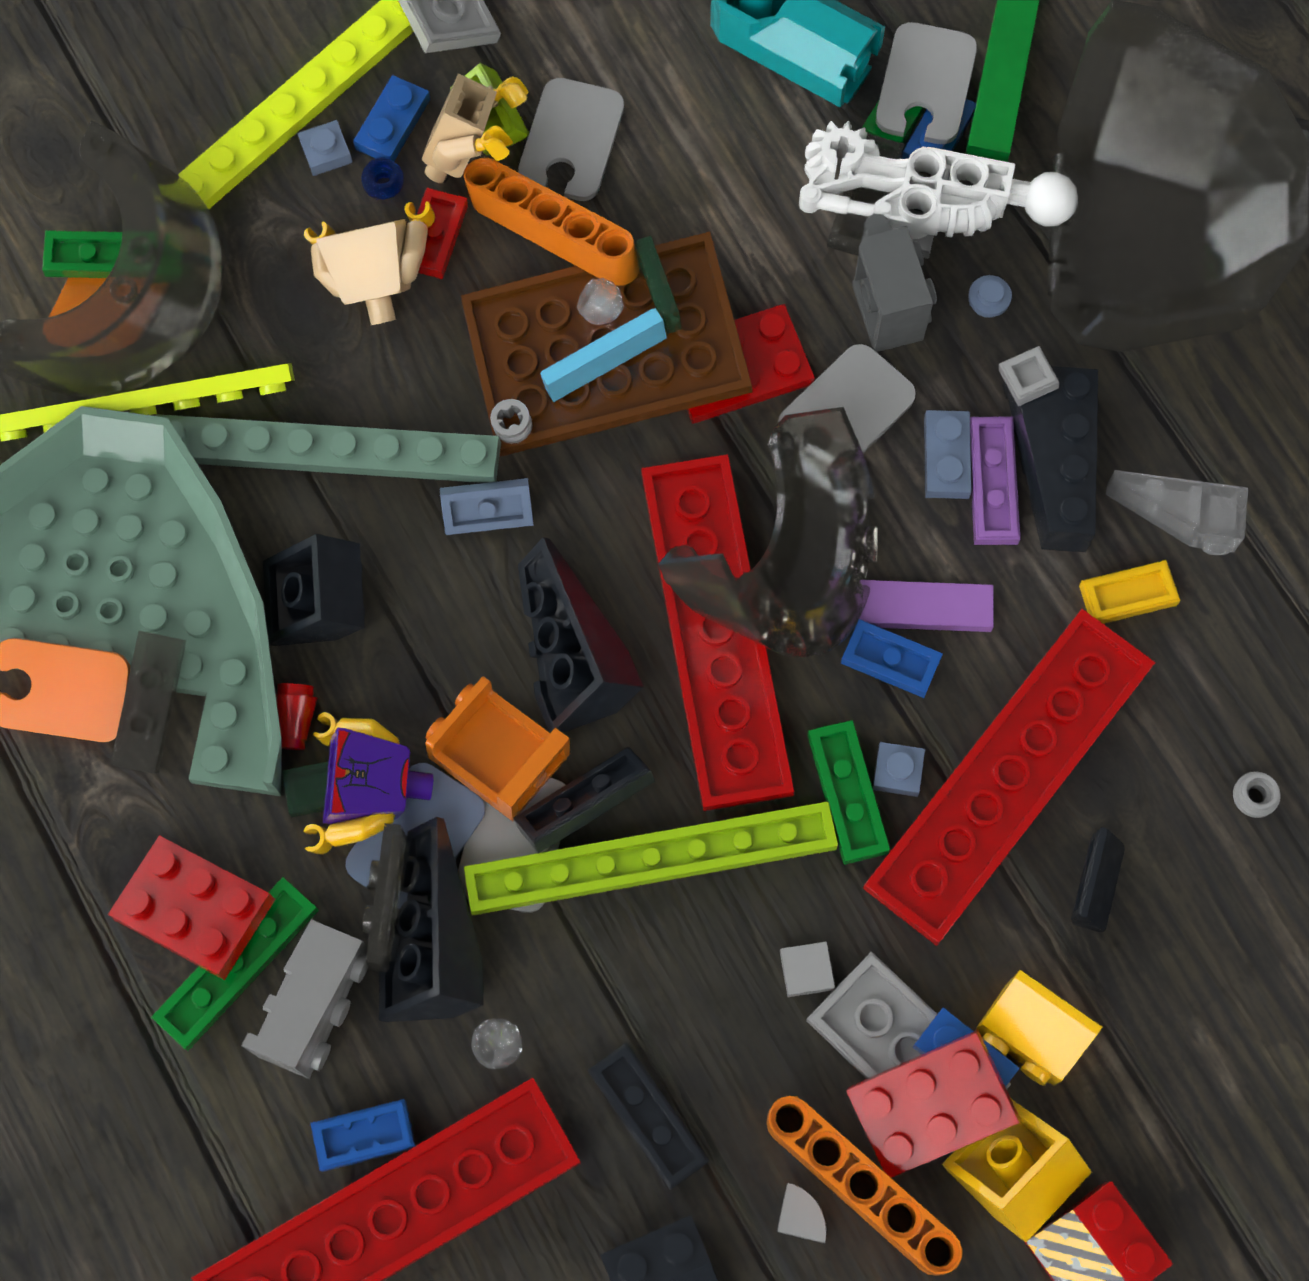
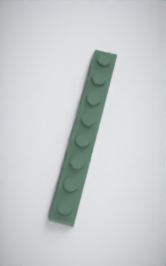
[156,414,501,483]

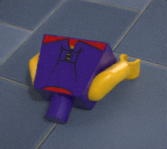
[304,712,434,855]

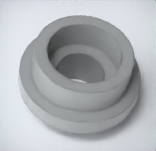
[1233,772,1281,818]

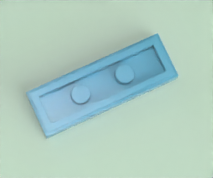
[540,308,667,402]

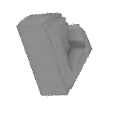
[777,1183,826,1243]

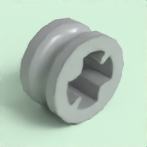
[490,399,533,444]

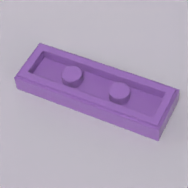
[970,417,1020,545]
[858,580,993,632]

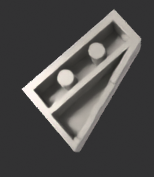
[241,919,370,1079]

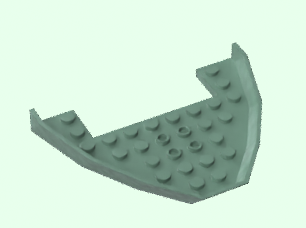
[0,406,282,796]

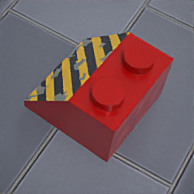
[1025,1181,1173,1281]

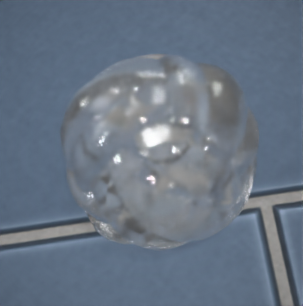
[577,278,624,325]
[471,1019,522,1069]

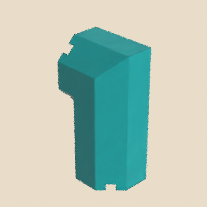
[710,0,885,107]

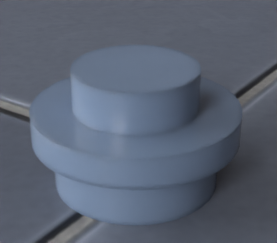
[968,275,1012,318]

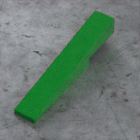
[965,0,1039,162]

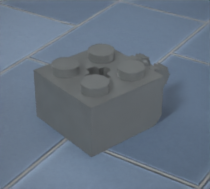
[852,213,937,352]

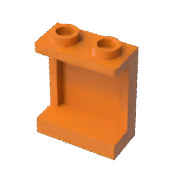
[425,676,570,822]

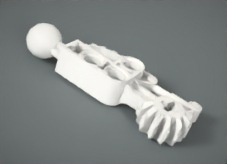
[799,120,1078,239]

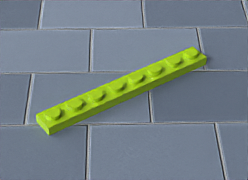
[464,802,838,916]

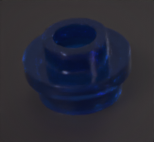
[361,157,404,200]

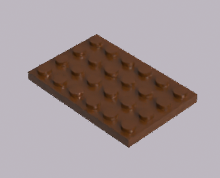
[460,231,753,457]

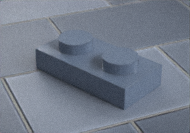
[924,410,971,499]
[440,478,533,535]

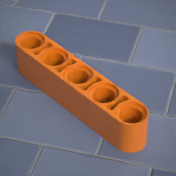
[463,158,640,286]
[766,1096,962,1276]

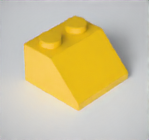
[975,970,1102,1086]
[942,1099,1092,1242]

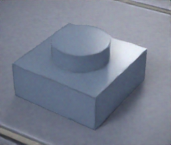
[298,120,352,176]
[872,742,925,797]

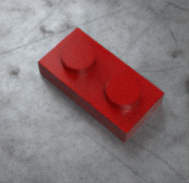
[417,188,468,279]

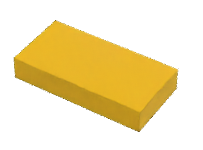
[1079,560,1180,624]

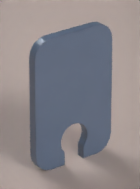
[346,763,485,910]

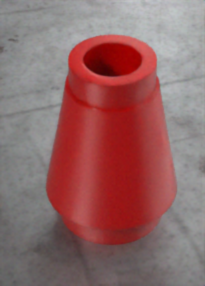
[276,683,318,750]

